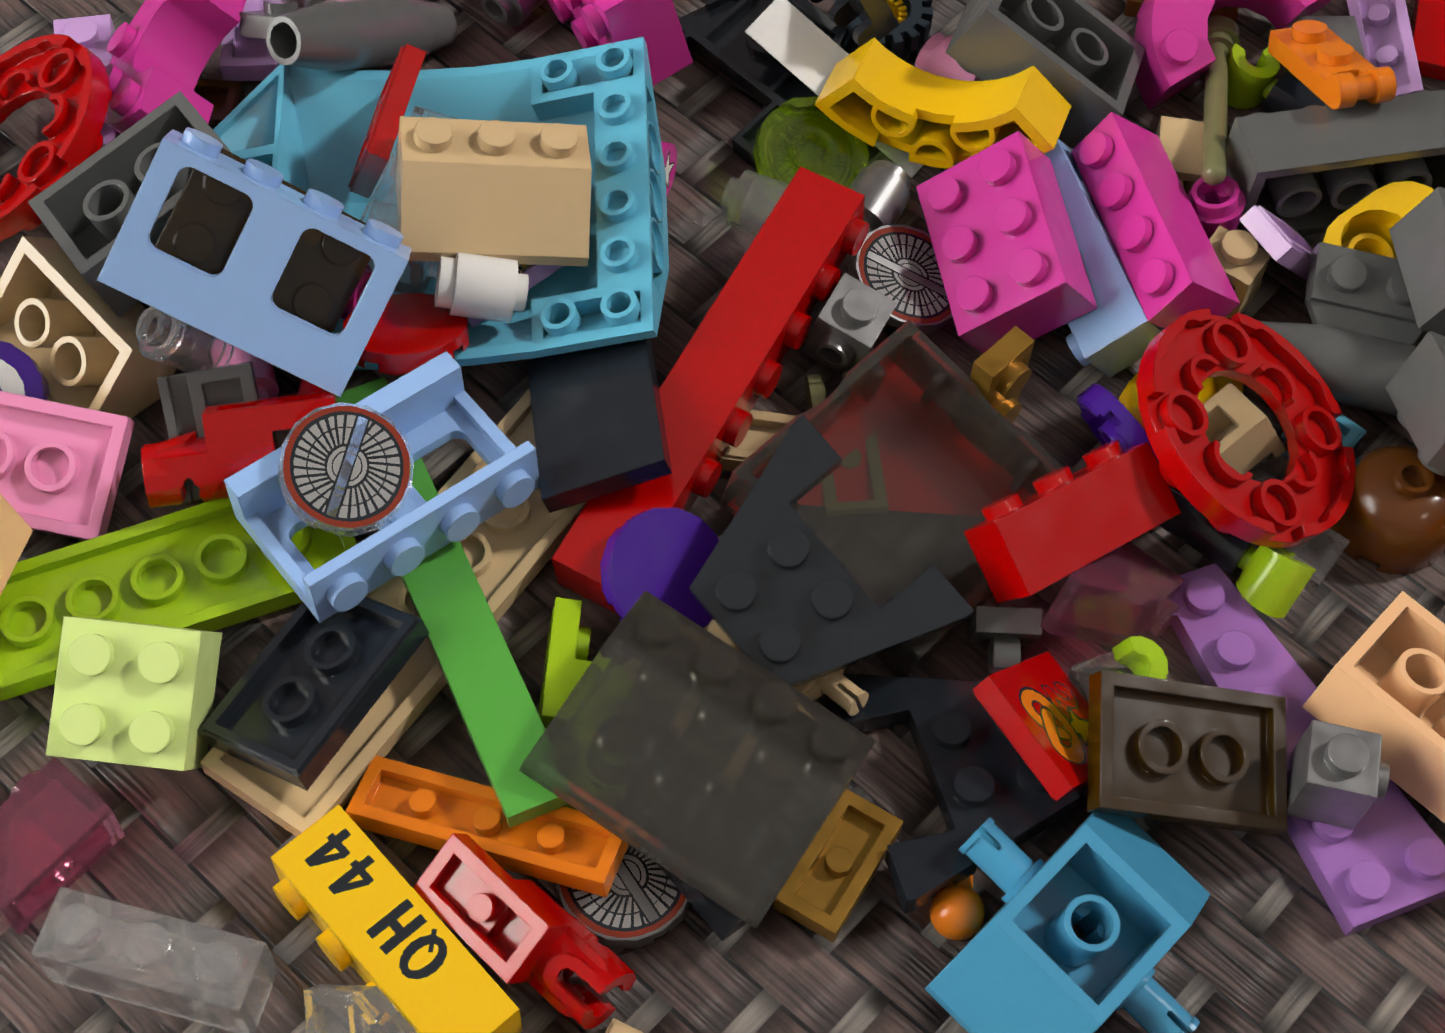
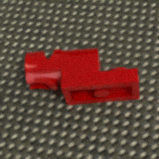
[141,391,338,508]
[413,833,636,1029]

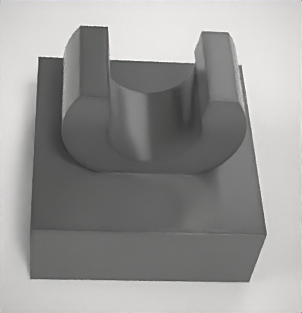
[967,606,1042,674]

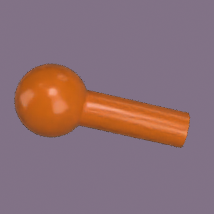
[929,874,985,941]

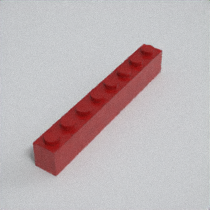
[551,166,869,615]

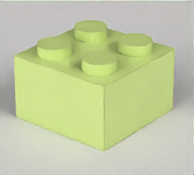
[46,616,222,771]

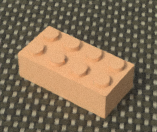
[1302,591,1445,823]

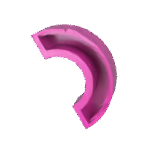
[104,0,246,134]
[1134,0,1331,110]

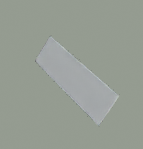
[745,0,923,178]

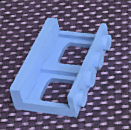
[97,127,412,397]
[224,351,540,623]

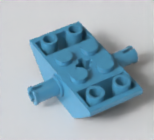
[925,811,1211,1033]

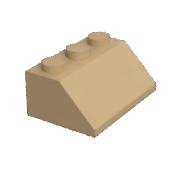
[395,116,592,267]
[0,236,187,419]

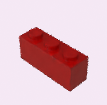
[963,440,1181,603]

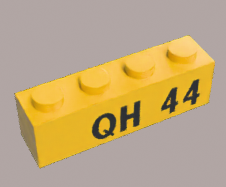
[270,804,523,1033]

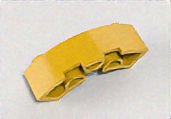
[814,38,1071,169]

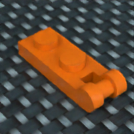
[1268,20,1397,110]

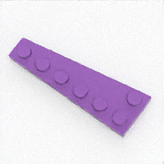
[1154,563,1445,937]

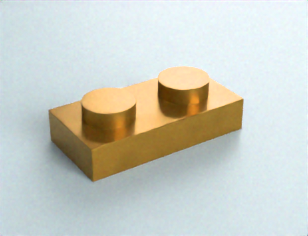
[959,326,1035,444]
[773,788,904,943]

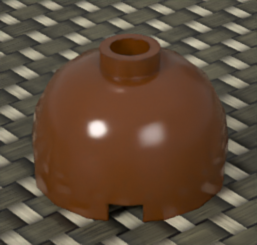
[1330,446,1445,574]

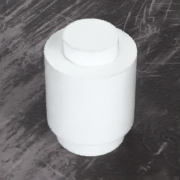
[434,252,529,323]

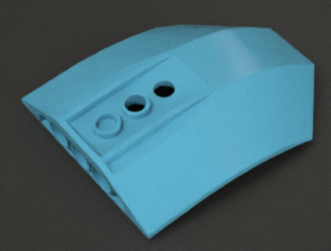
[213,37,669,370]

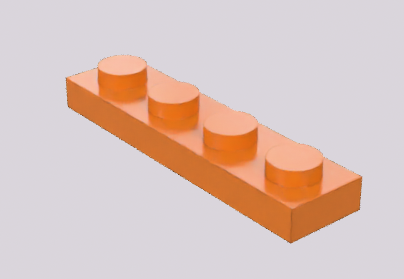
[345,756,631,898]

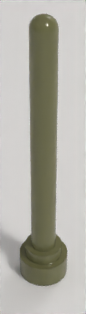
[1202,15,1240,186]

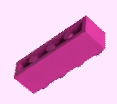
[1071,112,1240,329]

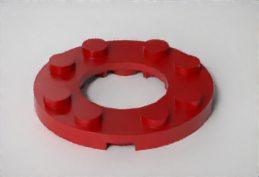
[0,34,112,242]
[1136,308,1356,548]

